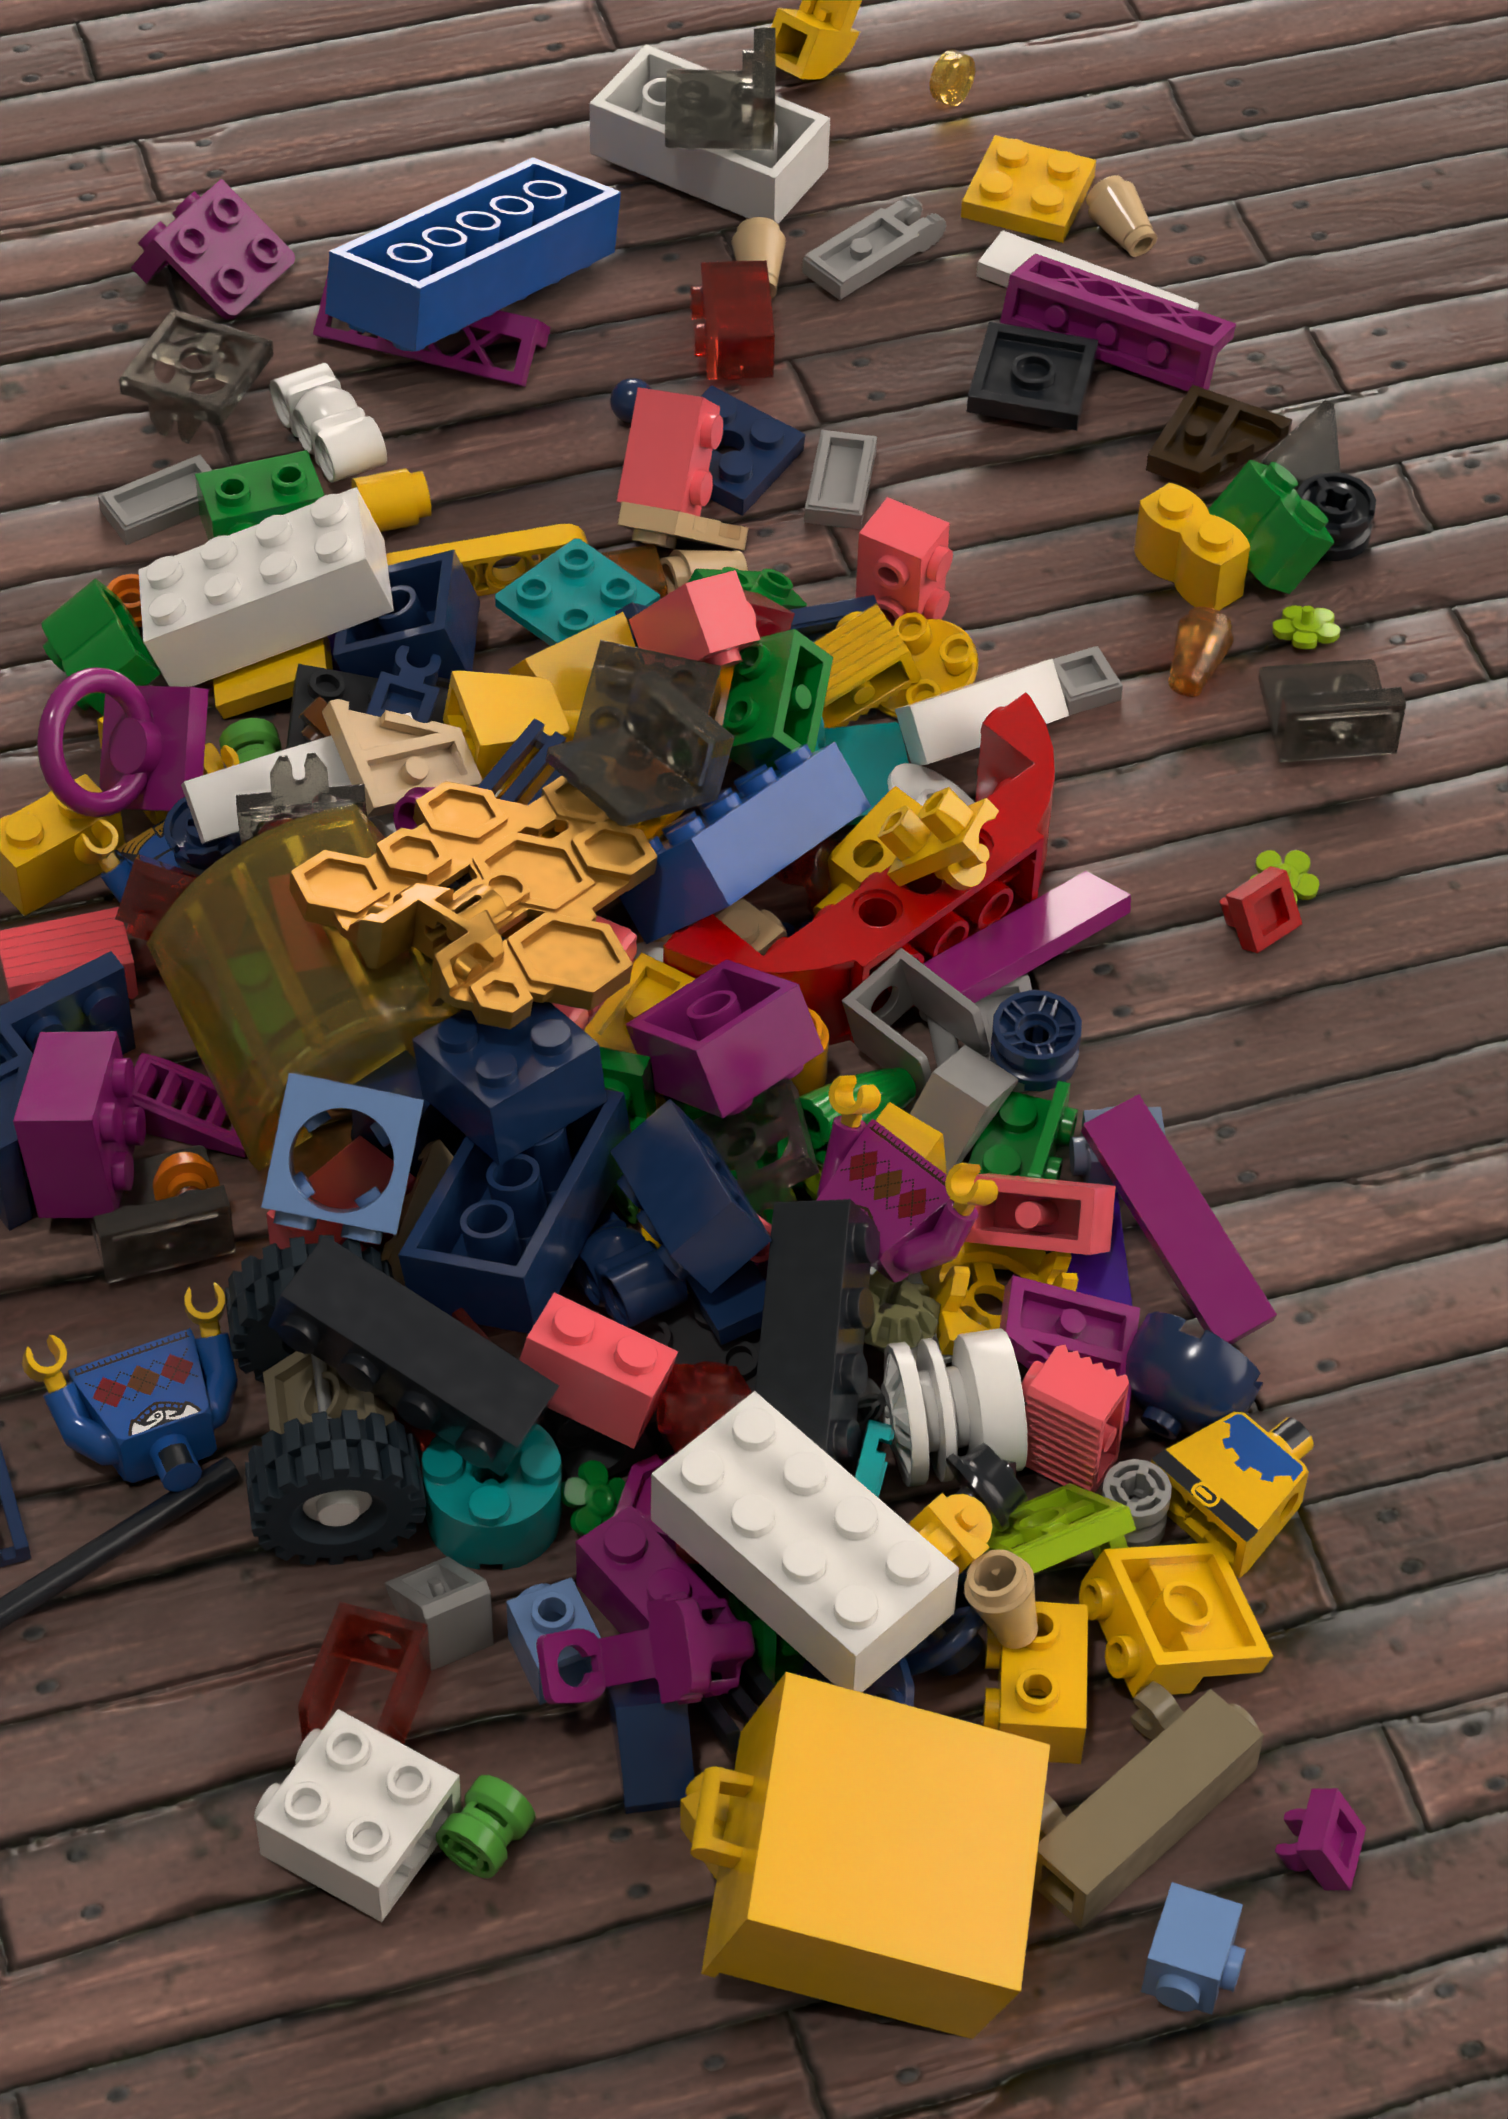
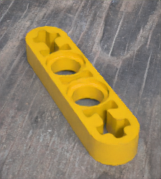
[386,524,588,596]

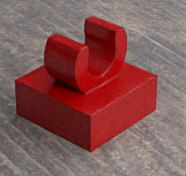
[1219,866,1303,953]

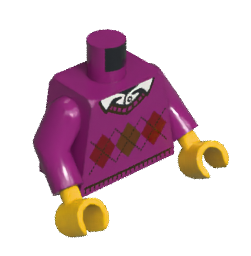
[816,1075,998,1282]

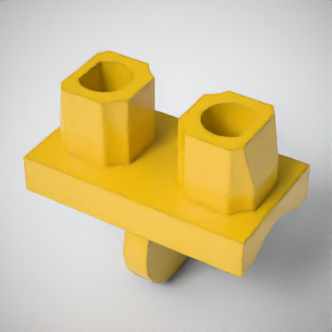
[878,787,999,890]
[908,1493,992,1575]

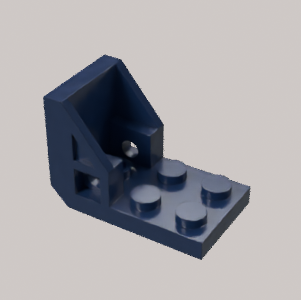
[0,951,136,1231]

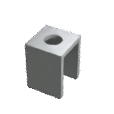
[842,948,990,1096]

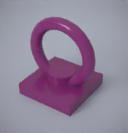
[37,667,209,818]

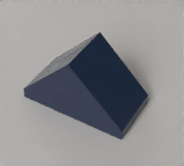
[607,1678,695,1814]

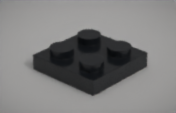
[967,321,1098,431]

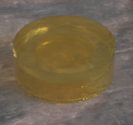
[929,49,976,106]

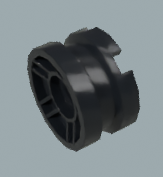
[1297,472,1376,562]

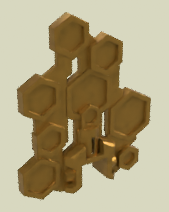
[289,771,658,1029]

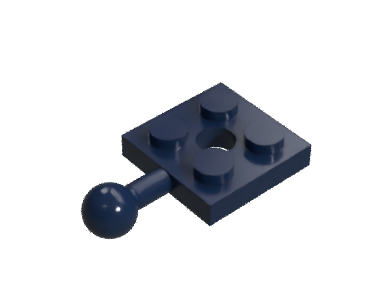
[610,378,806,516]

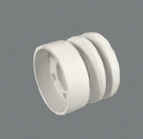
[881,1328,1028,1487]

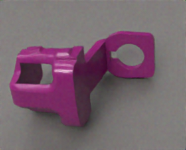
[536,1592,756,1705]

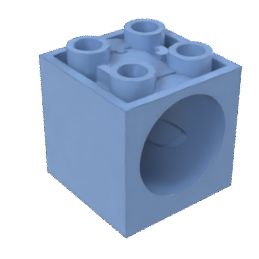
[261,1073,424,1244]

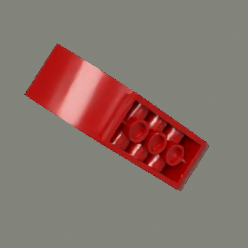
[663,692,1055,1045]

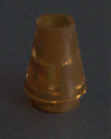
[1168,607,1234,697]

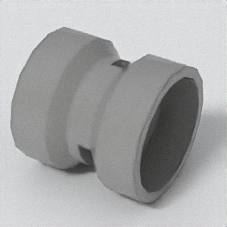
[1102,1459,1172,1548]

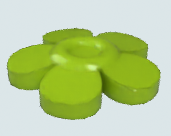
[1272,605,1340,649]
[1249,850,1319,903]

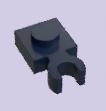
[366,645,441,723]

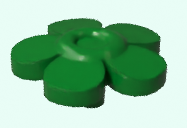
[561,1460,626,1536]

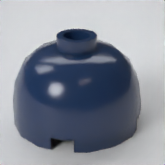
[1126,1311,1263,1440]

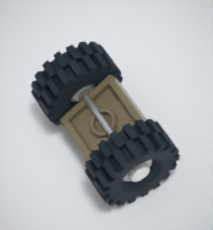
[225,1235,426,1566]

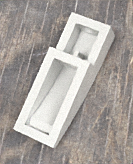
[895,659,1070,766]

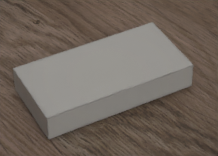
[804,430,877,530]
[98,454,212,545]

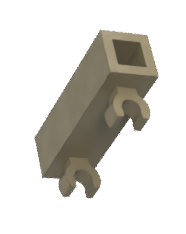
[1033,1681,1264,1929]

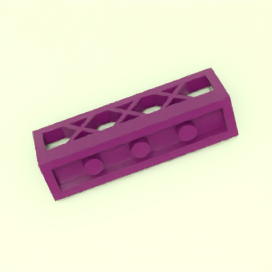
[1000,253,1236,391]
[313,274,551,387]

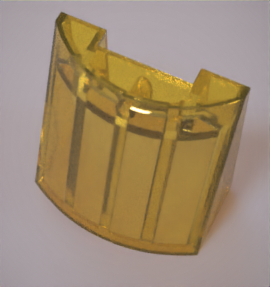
[146,804,463,1171]

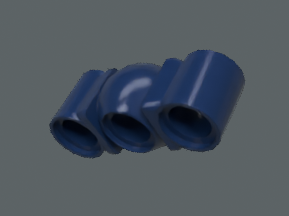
[564,1208,688,1328]

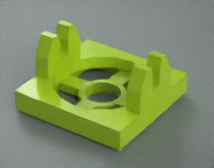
[984,1483,1136,1574]

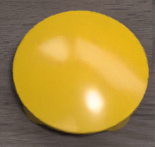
[877,612,978,719]

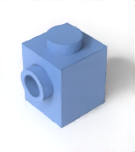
[506,1577,601,1705]
[1141,1882,1246,2015]

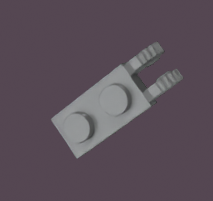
[802,196,947,300]

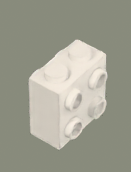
[254,1709,462,1922]

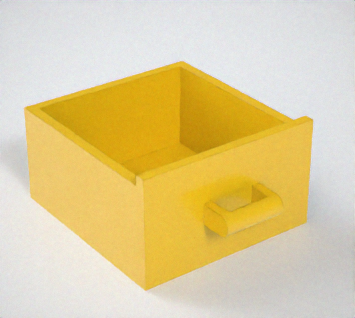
[690,1672,1050,2039]

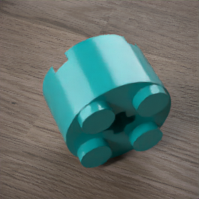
[422,1424,562,1570]

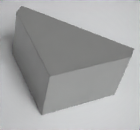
[910,1045,1019,1174]
[385,1556,493,1672]

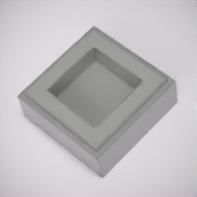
[1053,646,1123,715]

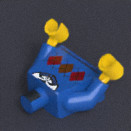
[22,1282,238,1492]

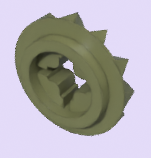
[864,1270,941,1349]

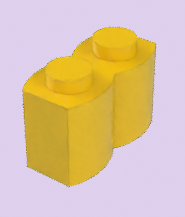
[1134,483,1250,614]

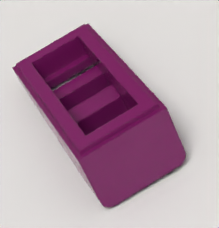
[132,1053,267,1158]

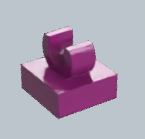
[1275,1788,1366,1890]

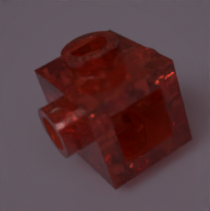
[657,1362,752,1454]

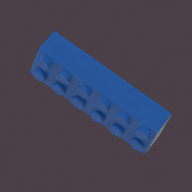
[325,157,621,352]

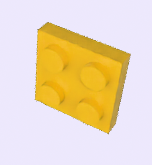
[961,135,1096,243]

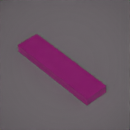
[923,871,1131,1003]
[1081,1094,1277,1345]

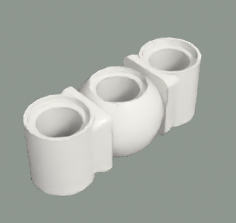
[270,363,387,483]

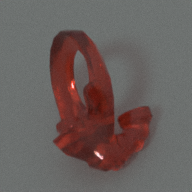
[774,838,841,916]

